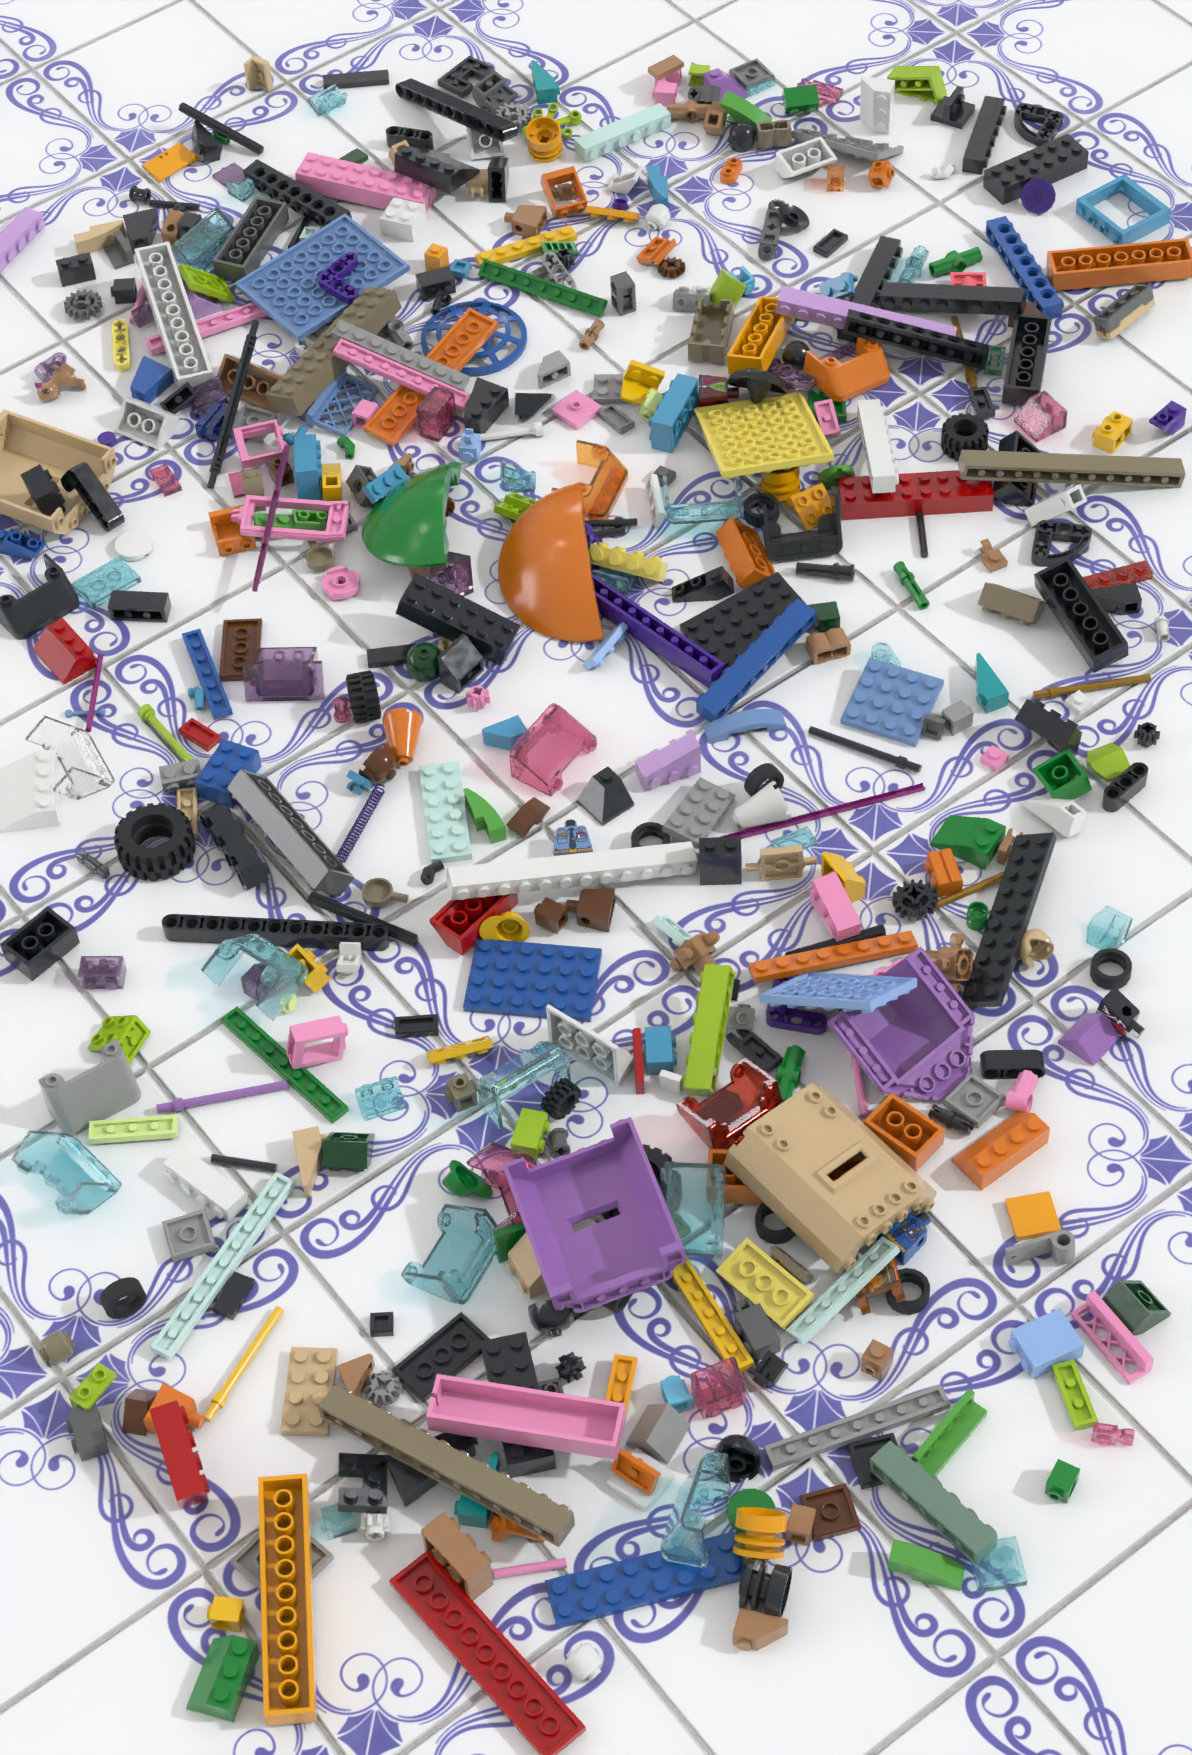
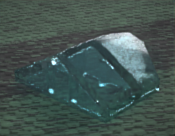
[500,460,536,493]
[1086,905,1133,950]

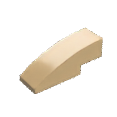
[73,220,126,255]

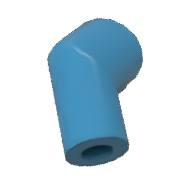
[188,687,205,711]

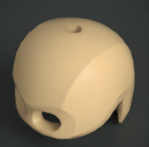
[1019,928,1054,968]

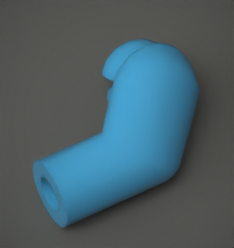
[282,426,307,446]

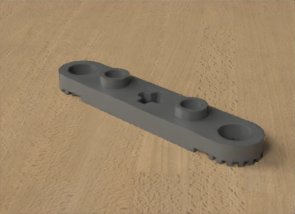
[758,199,785,261]

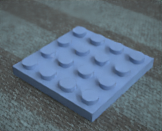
[840,657,944,747]

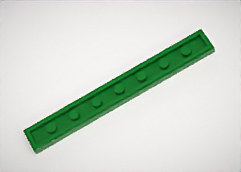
[478,259,608,318]
[221,1007,349,1124]

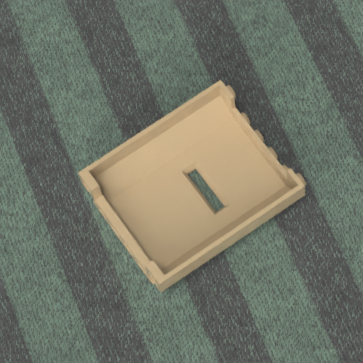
[0,409,117,535]
[724,1083,937,1274]

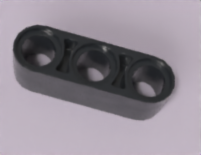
[386,126,434,150]
[1102,762,1148,812]
[980,1049,1045,1080]

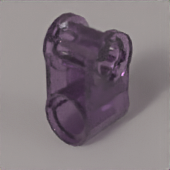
[34,352,69,382]

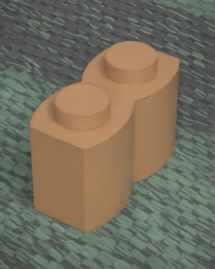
[805,628,851,664]

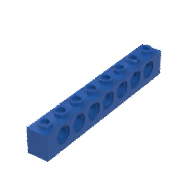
[985,216,1064,319]

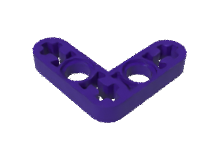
[318,252,359,304]
[766,976,828,1035]

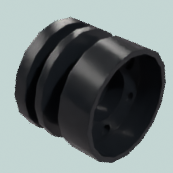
[738,1558,793,1618]

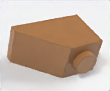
[732,1607,789,1651]

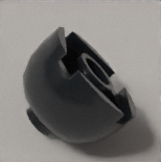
[528,1300,575,1338]
[712,1434,761,1483]

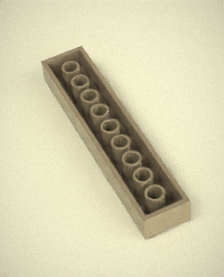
[265,287,402,416]

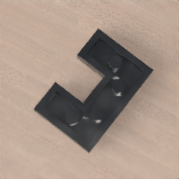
[437,56,494,97]
[338,1453,387,1514]

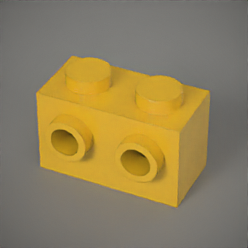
[1092,411,1133,454]
[282,943,331,994]

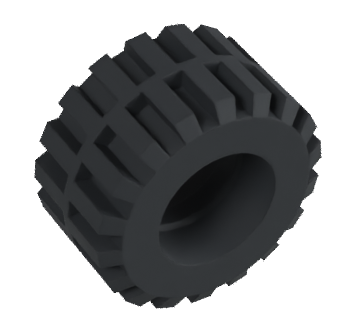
[941,413,989,461]
[346,670,381,723]

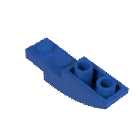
[0,528,46,558]

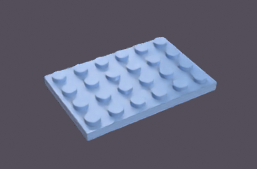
[759,972,918,1013]

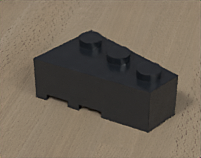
[464,377,509,434]

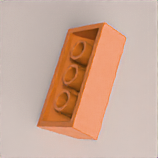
[715,517,776,588]
[951,1111,1050,1191]

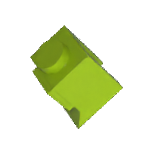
[688,62,711,87]

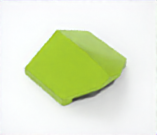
[711,269,747,308]
[1087,743,1130,782]

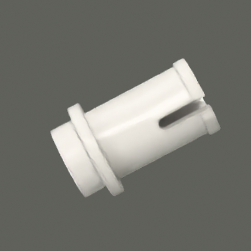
[1153,616,1170,642]

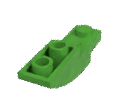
[253,510,329,531]

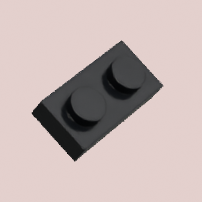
[968,386,995,418]

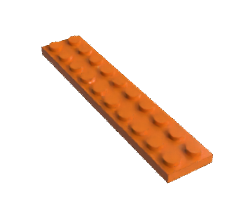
[363,307,499,447]

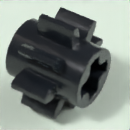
[556,248,575,270]
[1134,722,1160,747]
[555,1352,586,1383]

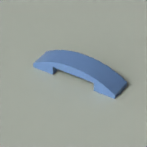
[704,709,787,744]

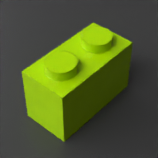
[510,1108,551,1161]

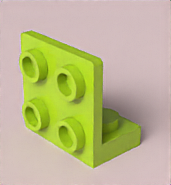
[87,1015,151,1064]

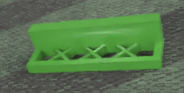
[912,1388,987,1477]

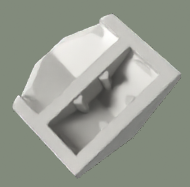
[607,165,643,194]

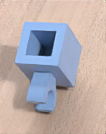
[458,428,482,463]

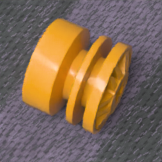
[525,116,563,163]
[760,466,801,502]
[733,1507,788,1560]

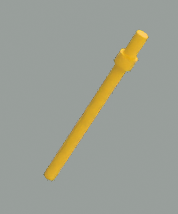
[203,1306,284,1422]

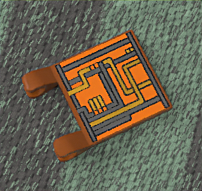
[856,1257,906,1315]

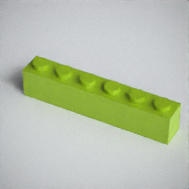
[682,964,735,1096]

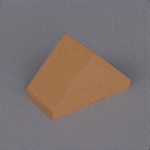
[337,1353,375,1397]

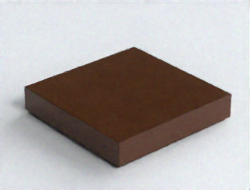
[800,1483,861,1542]

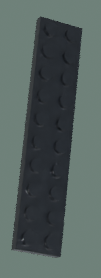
[961,832,1057,1008]

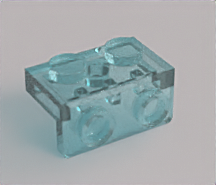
[307,84,347,117]
[592,566,636,595]

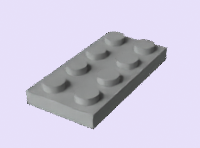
[662,777,736,849]

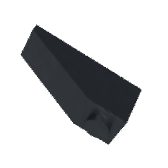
[191,120,223,161]

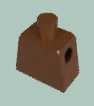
[566,888,616,933]

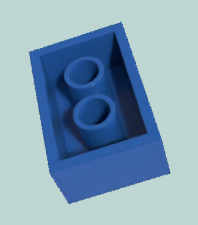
[194,739,262,809]

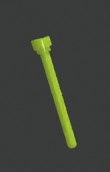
[137,704,194,761]

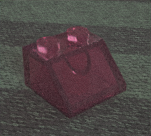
[691,1356,746,1419]

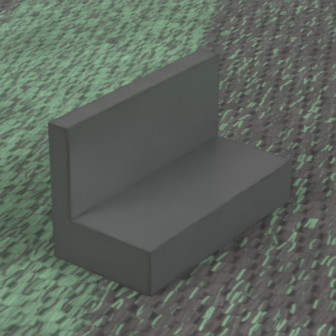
[103,230,135,270]

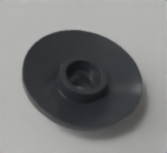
[778,204,809,230]

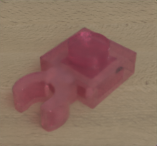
[1091,1422,1135,1446]

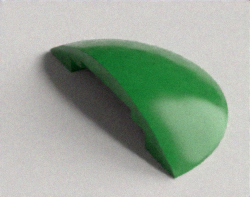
[362,461,462,567]

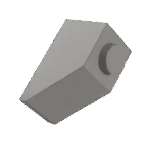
[537,350,571,389]

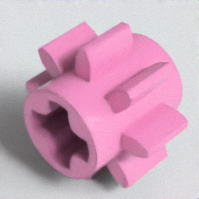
[466,685,490,710]

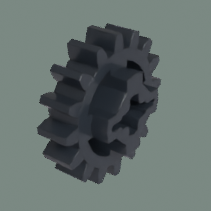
[892,879,938,921]

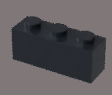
[108,590,171,623]

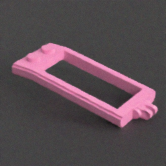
[230,495,350,542]

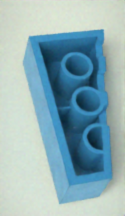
[294,433,322,501]

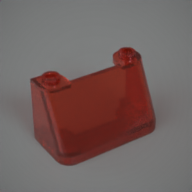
[676,1057,783,1150]

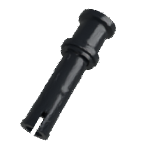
[796,562,855,581]

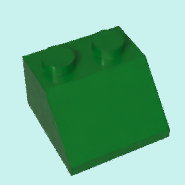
[1032,749,1092,800]

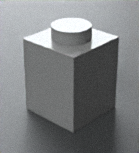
[941,700,974,736]

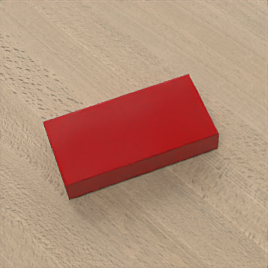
[178,718,222,752]

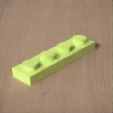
[88,1115,178,1144]

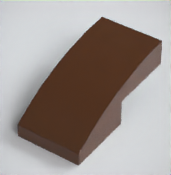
[506,797,550,837]

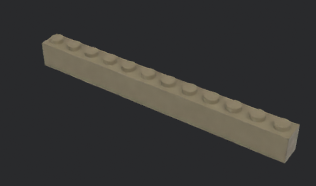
[958,450,1186,488]
[318,1385,575,1547]

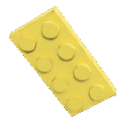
[716,1238,815,1331]

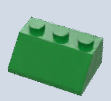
[186,1635,260,1722]

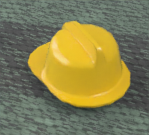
[479,911,530,942]

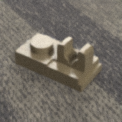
[770,1245,814,1283]

